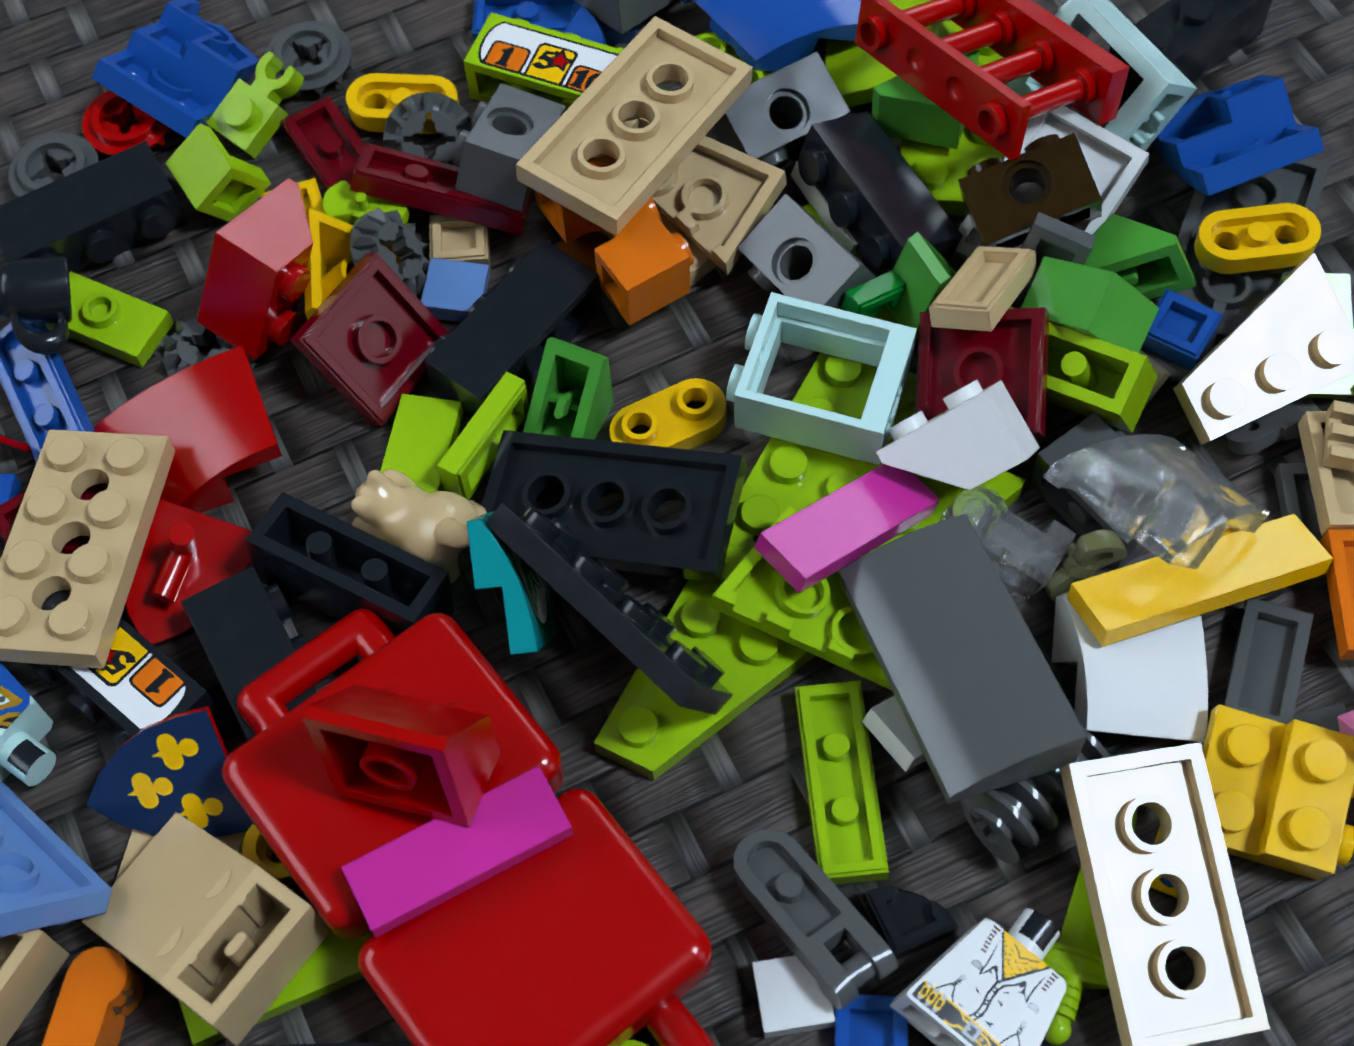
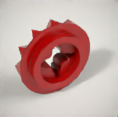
[82,90,173,159]

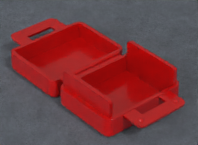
[222,609,716,1046]

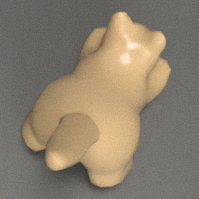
[351,468,487,584]

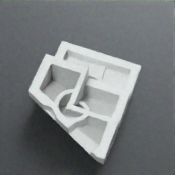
[1051,550,1208,742]

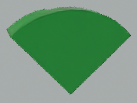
[841,270,906,318]

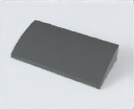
[837,513,1087,804]

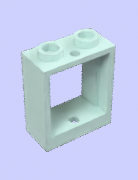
[1007,0,1197,151]
[726,292,917,465]

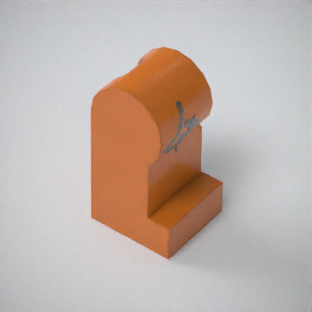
[42,947,144,1046]

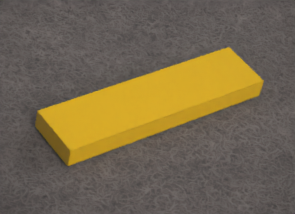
[1067,513,1333,647]

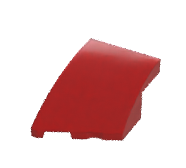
[94,345,282,513]

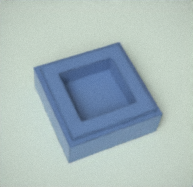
[421,258,490,322]

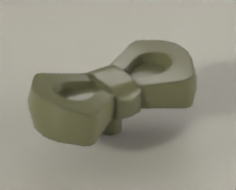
[1043,529,1127,603]

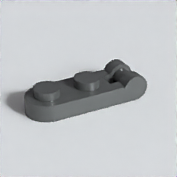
[733,829,898,1010]

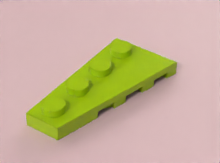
[708,506,892,690]

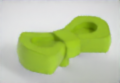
[323,180,410,224]

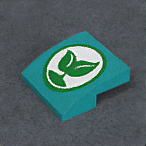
[466,511,557,655]

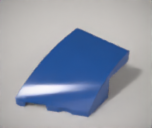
[91,0,259,138]
[681,0,861,71]
[1151,75,1325,196]

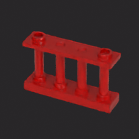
[855,0,1130,160]

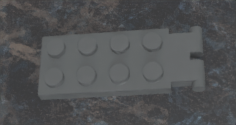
[1141,157,1331,384]

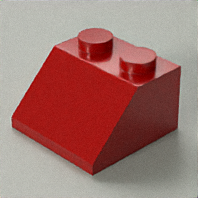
[196,178,313,360]
[302,684,501,827]

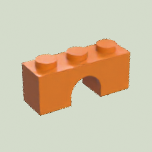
[534,155,693,325]

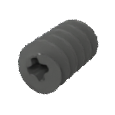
[960,728,1111,864]

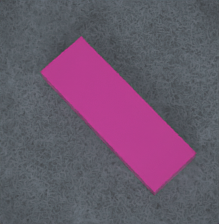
[754,464,940,593]
[341,766,574,938]

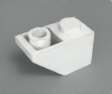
[876,379,1040,490]

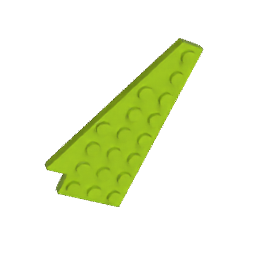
[594,352,1025,781]

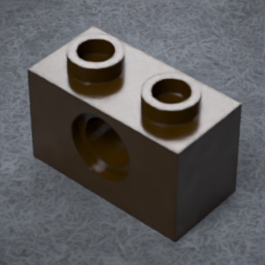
[958,133,1102,248]

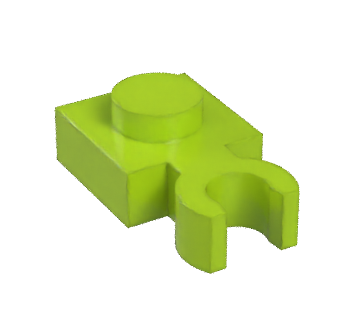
[206,51,304,159]

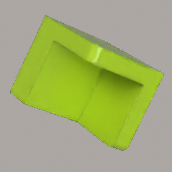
[166,124,271,222]

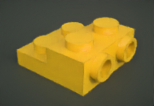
[1202,704,1354,880]

